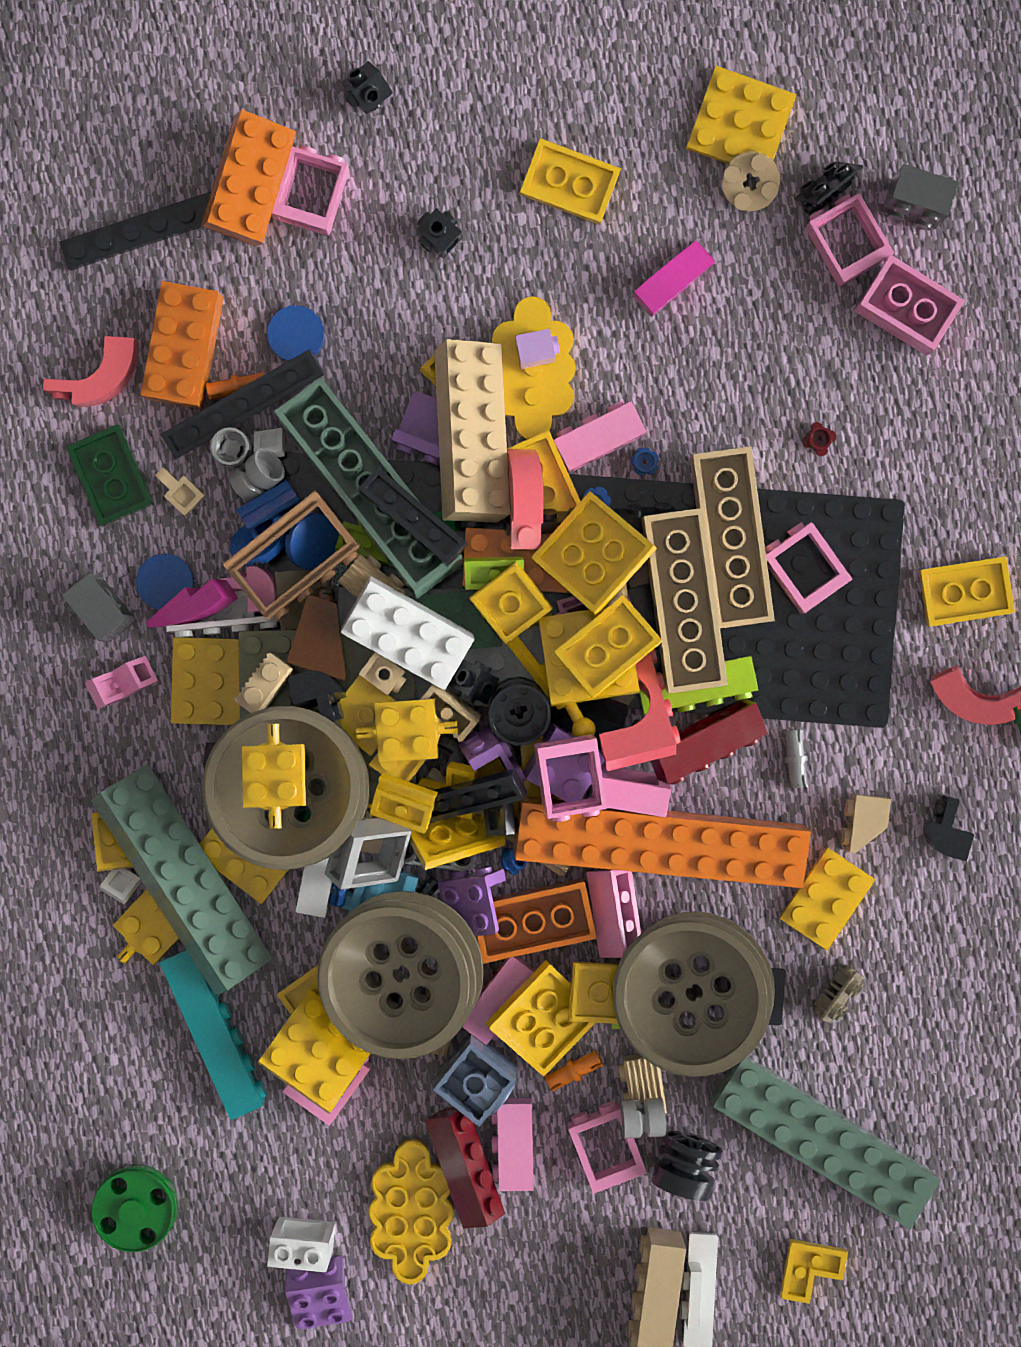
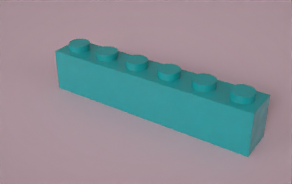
[159,949,267,1121]

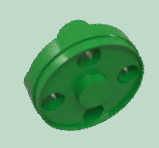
[92,1164,178,1253]

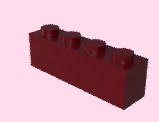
[650,699,768,785]
[425,1107,505,1229]

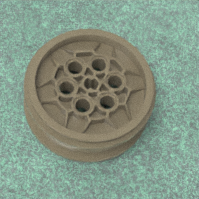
[202,706,370,870]
[317,891,483,1059]
[613,911,775,1077]

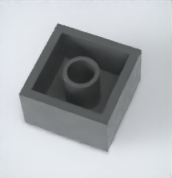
[881,164,959,231]
[62,573,137,642]

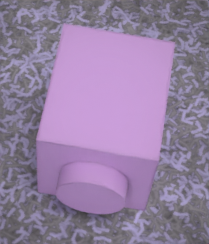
[515,329,560,369]

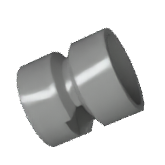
[211,427,254,470]
[230,449,285,502]
[621,1097,666,1139]

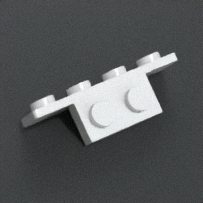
[166,591,280,638]
[680,1232,718,1347]

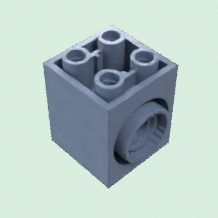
[433,1033,516,1127]

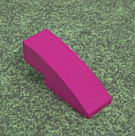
[633,240,715,317]
[146,579,238,627]

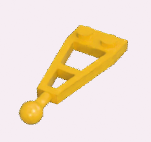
[507,612,595,737]

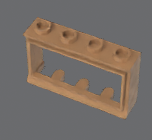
[222,491,362,621]

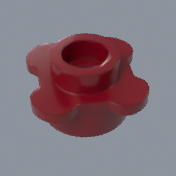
[802,422,836,456]

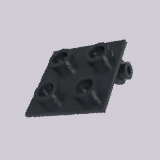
[794,161,863,215]

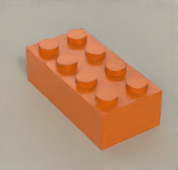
[201,109,297,246]
[141,281,224,410]
[462,528,571,594]
[477,878,597,964]

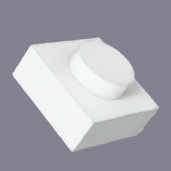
[254,428,285,457]
[100,869,141,905]

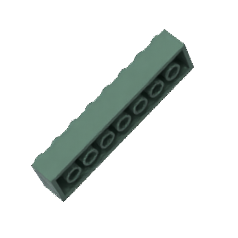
[274,377,463,599]
[91,764,273,996]
[710,1056,941,1230]

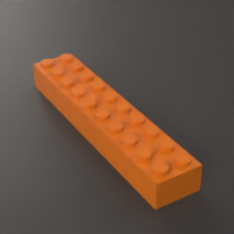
[513,796,811,888]

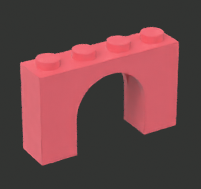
[599,648,681,771]

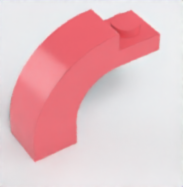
[43,336,139,407]
[507,449,543,549]
[930,664,1021,725]

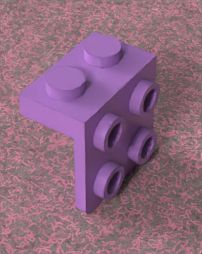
[391,391,440,466]
[457,727,526,782]
[438,866,506,936]
[285,1256,352,1329]

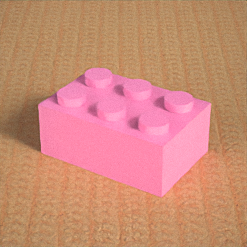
[854,255,965,356]

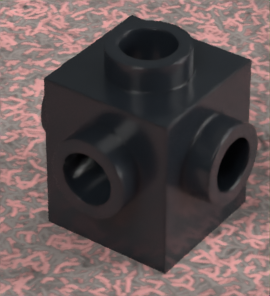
[341,61,393,114]
[417,208,463,259]
[448,660,500,705]

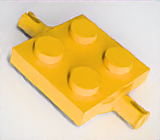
[356,699,458,762]
[242,724,306,828]
[112,889,179,965]

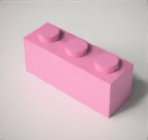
[554,400,647,474]
[586,869,641,958]
[462,956,536,1045]
[492,1098,534,1191]

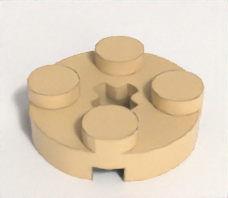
[722,151,780,211]

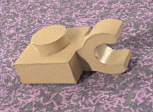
[155,468,206,516]

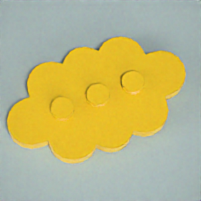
[492,296,576,440]
[368,1138,454,1284]

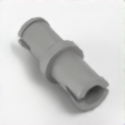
[784,730,808,789]

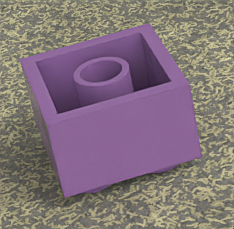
[522,722,604,802]

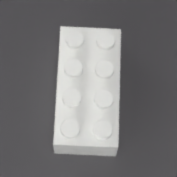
[341,576,474,690]

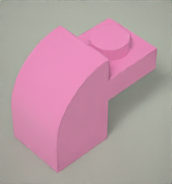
[220,566,277,613]
[85,656,158,709]

